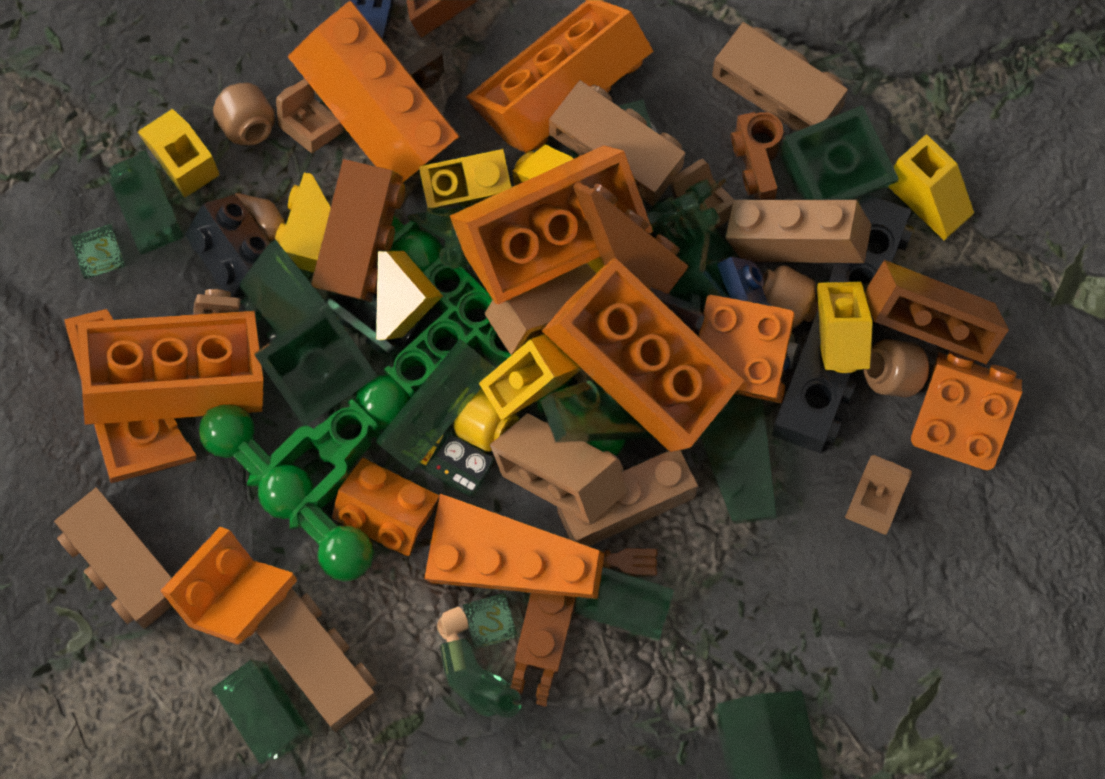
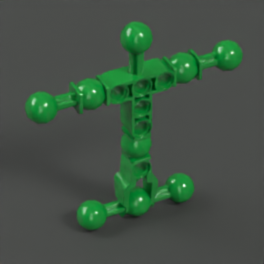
[199,216,627,582]

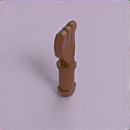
[602,548,657,577]

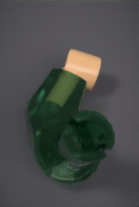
[437,607,521,718]

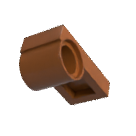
[731,112,783,200]

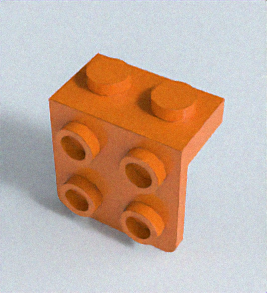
[911,351,1022,470]

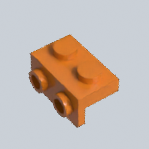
[332,457,439,556]

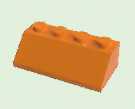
[466,0,653,153]
[287,1,460,183]
[450,145,653,305]
[542,257,744,452]
[77,311,263,425]

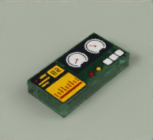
[397,416,495,499]

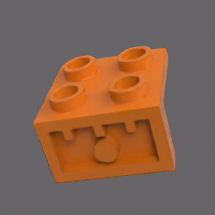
[699,295,795,403]
[160,527,297,644]

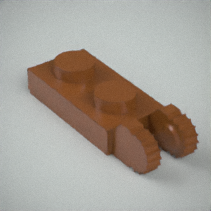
[509,593,577,706]

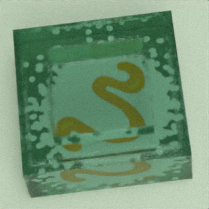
[70,224,125,279]
[463,593,518,650]

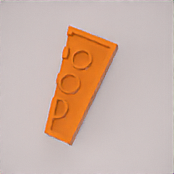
[64,309,196,483]
[424,494,604,599]

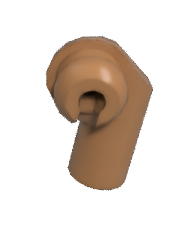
[235,193,284,242]

